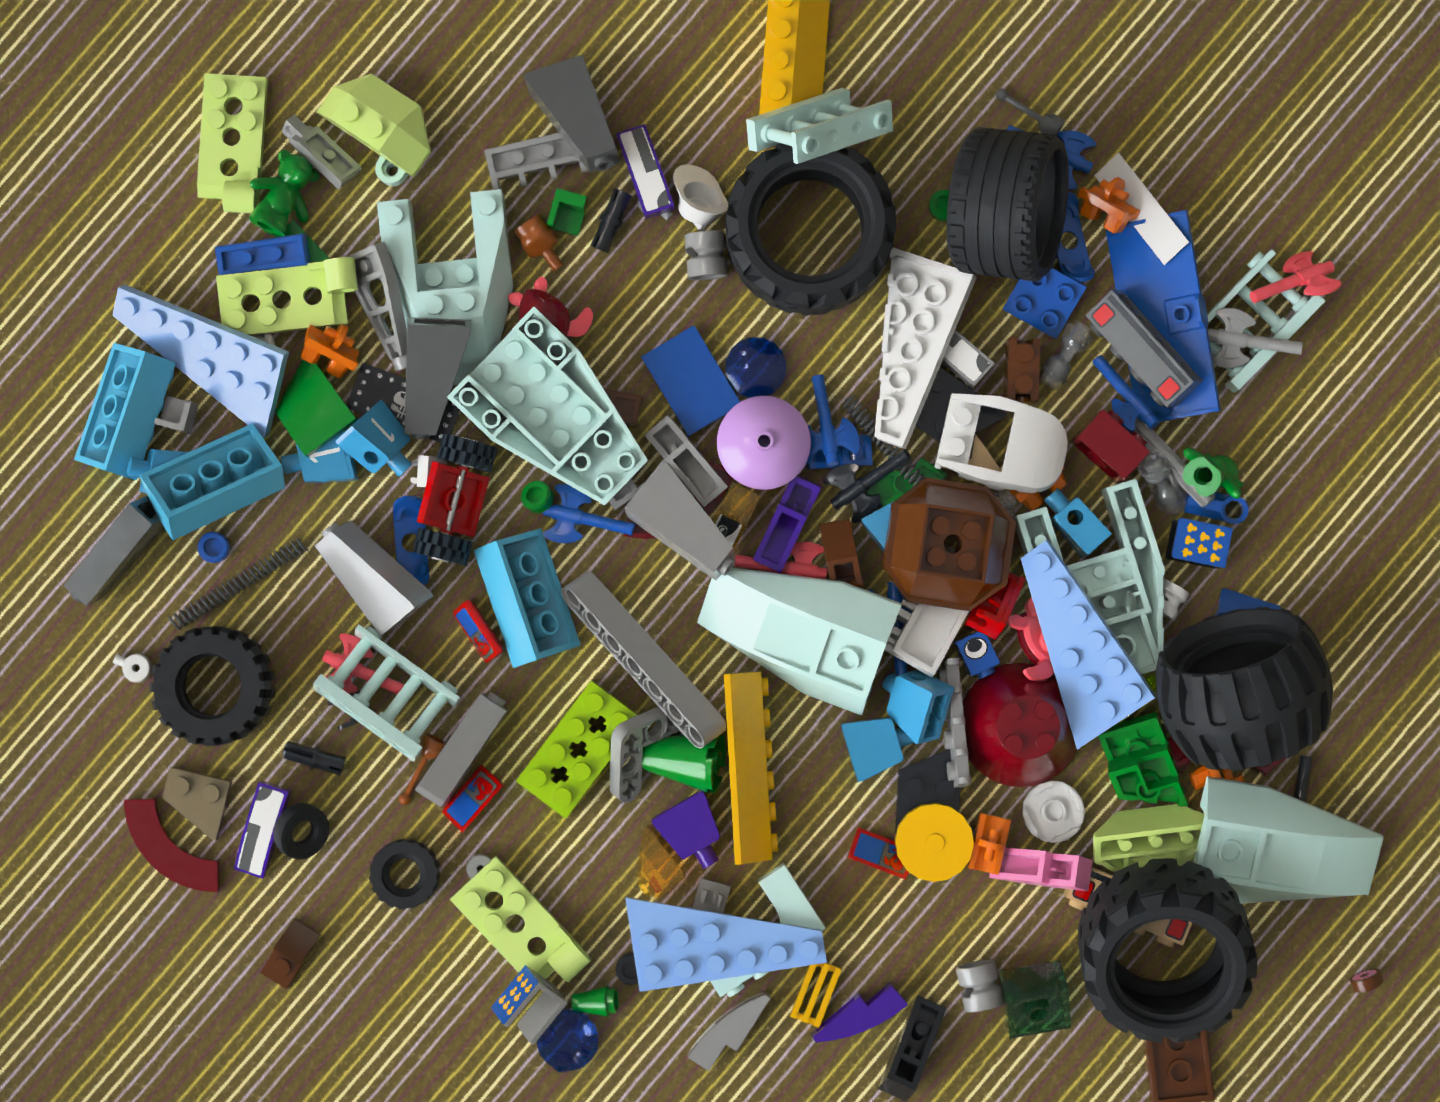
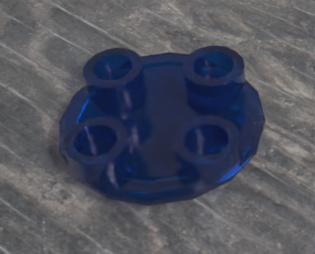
[725,337,787,398]
[537,1009,599,1073]

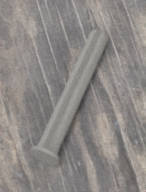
[1128,418,1215,507]

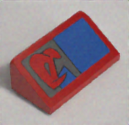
[453,600,505,663]
[441,764,505,833]
[847,827,909,880]

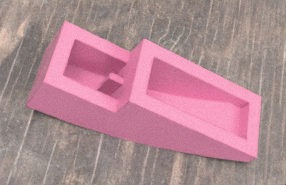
[989,848,1093,891]

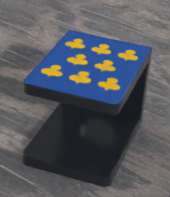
[1165,518,1233,569]

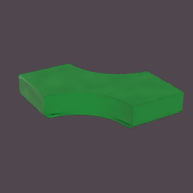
[867,458,947,507]

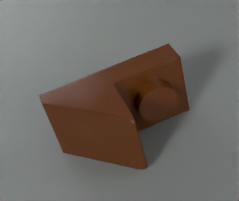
[260,918,321,989]

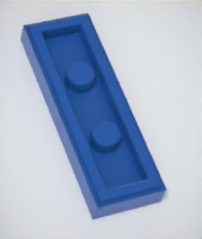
[215,234,311,275]

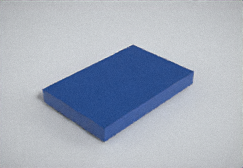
[641,325,740,437]

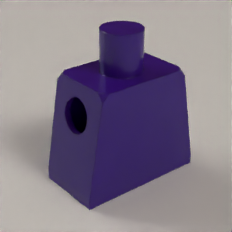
[651,790,721,869]

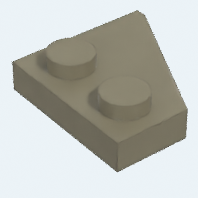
[162,767,232,840]

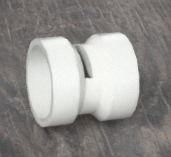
[1163,579,1190,621]

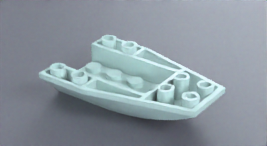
[447,307,648,505]
[697,568,902,716]
[1193,776,1384,904]

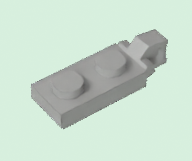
[281,115,362,189]

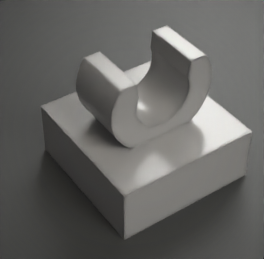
[692,877,731,913]

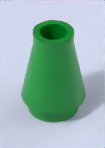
[571,985,619,1017]

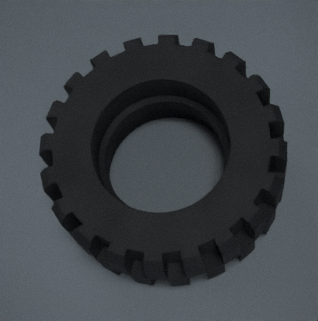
[149,626,276,746]

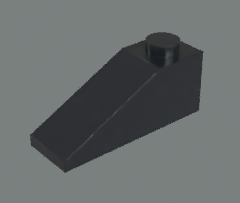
[878,995,946,1102]

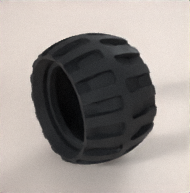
[1155,607,1333,771]

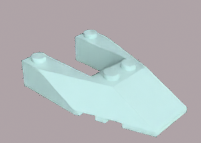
[377,189,514,386]
[1012,479,1165,674]

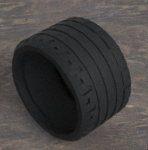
[946,127,1069,282]

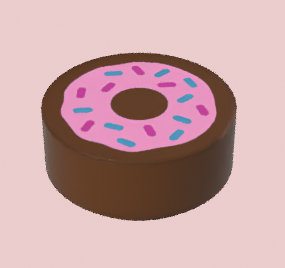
[1349,968,1383,993]

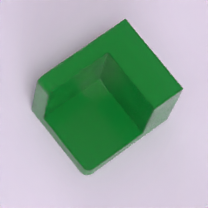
[547,188,588,236]

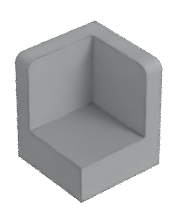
[154,396,199,434]

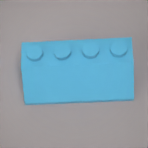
[74,343,176,480]
[140,423,285,540]
[473,528,581,668]

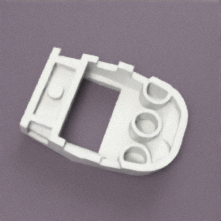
[934,393,1068,493]

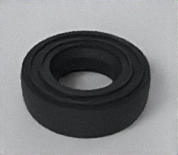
[273,803,330,860]

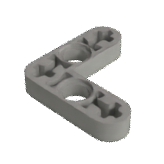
[610,707,680,803]

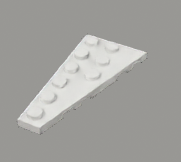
[874,248,977,449]

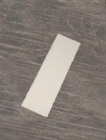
[1094,152,1189,265]

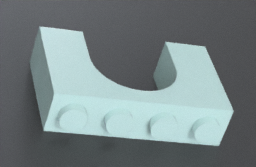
[710,863,826,997]

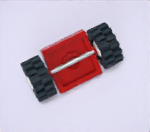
[412,434,498,566]

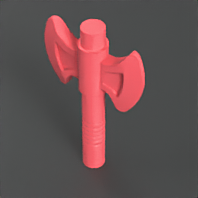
[1250,251,1342,303]
[734,542,828,579]
[322,634,405,694]

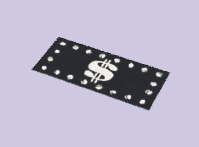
[346,363,460,443]

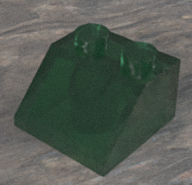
[999,960,1071,1039]

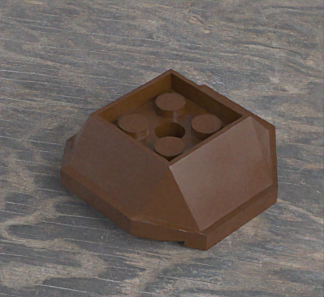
[882,477,1016,611]

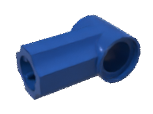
[1184,492,1249,524]

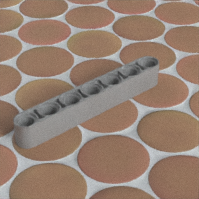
[561,571,727,749]

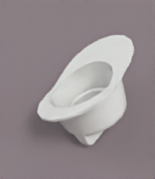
[673,164,728,231]

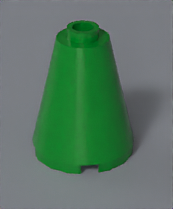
[642,734,726,794]

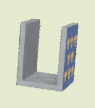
[491,965,568,1044]

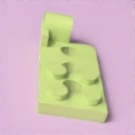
[197,73,268,214]
[216,257,358,336]
[450,856,591,982]

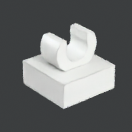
[410,455,447,488]

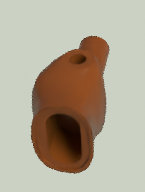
[513,213,563,272]

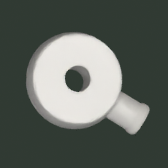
[113,653,152,683]

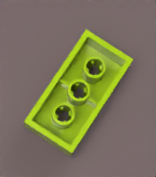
[516,680,639,819]

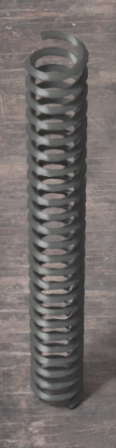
[843,394,924,487]
[168,537,309,630]

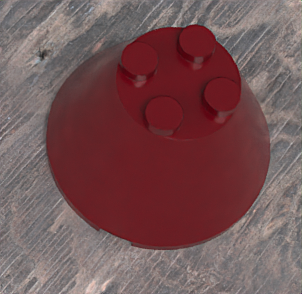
[962,663,1077,787]

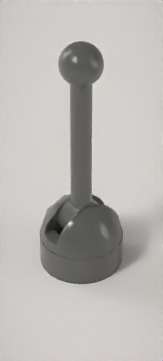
[996,88,1066,135]

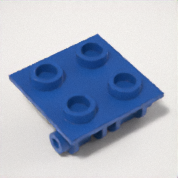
[1002,268,1087,339]

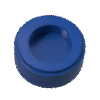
[198,532,231,563]

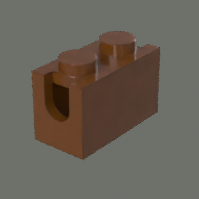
[1003,337,1041,404]

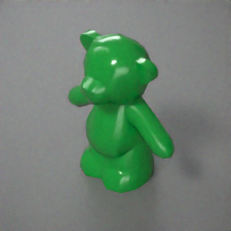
[249,150,319,237]
[1182,448,1244,499]

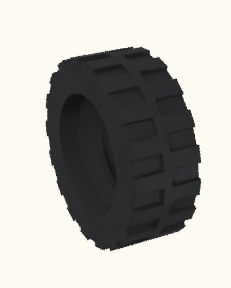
[369,839,440,910]

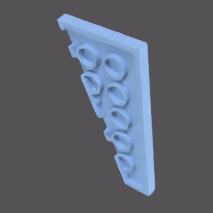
[113,284,289,438]
[1021,540,1157,749]
[625,897,827,992]

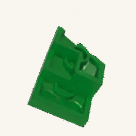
[275,359,357,458]
[1098,711,1188,807]

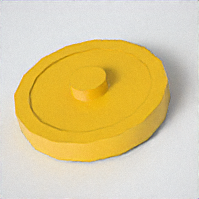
[895,802,974,882]

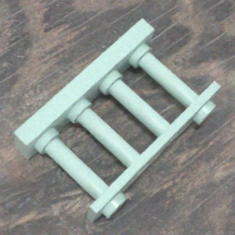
[746,88,893,164]
[1207,249,1325,393]
[313,624,460,762]

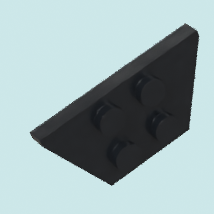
[915,367,1007,444]
[895,749,960,833]

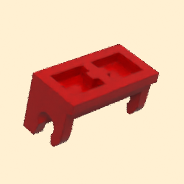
[965,572,1026,640]

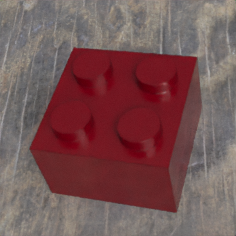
[1070,409,1150,483]

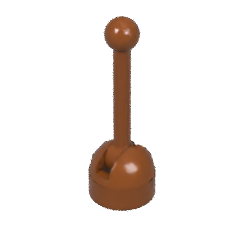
[399,733,446,805]

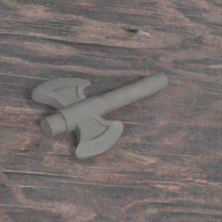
[1208,308,1303,368]

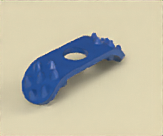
[1057,192,1095,282]
[393,496,429,586]

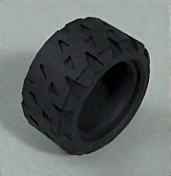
[726,143,896,315]
[1078,858,1257,1043]

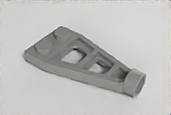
[347,241,407,371]

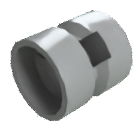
[684,231,727,280]
[956,959,1004,1012]

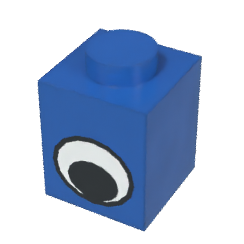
[953,631,1000,679]

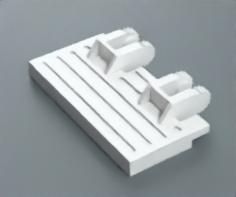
[885,544,969,678]

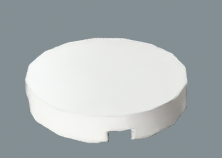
[1022,780,1085,843]

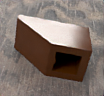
[819,518,863,587]

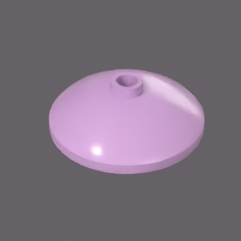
[717,396,811,490]

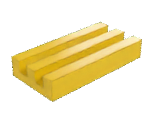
[790,963,842,1028]

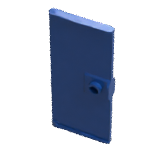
[1105,210,1221,422]

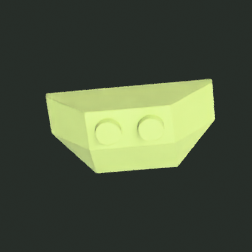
[316,74,431,178]
[1093,804,1205,873]

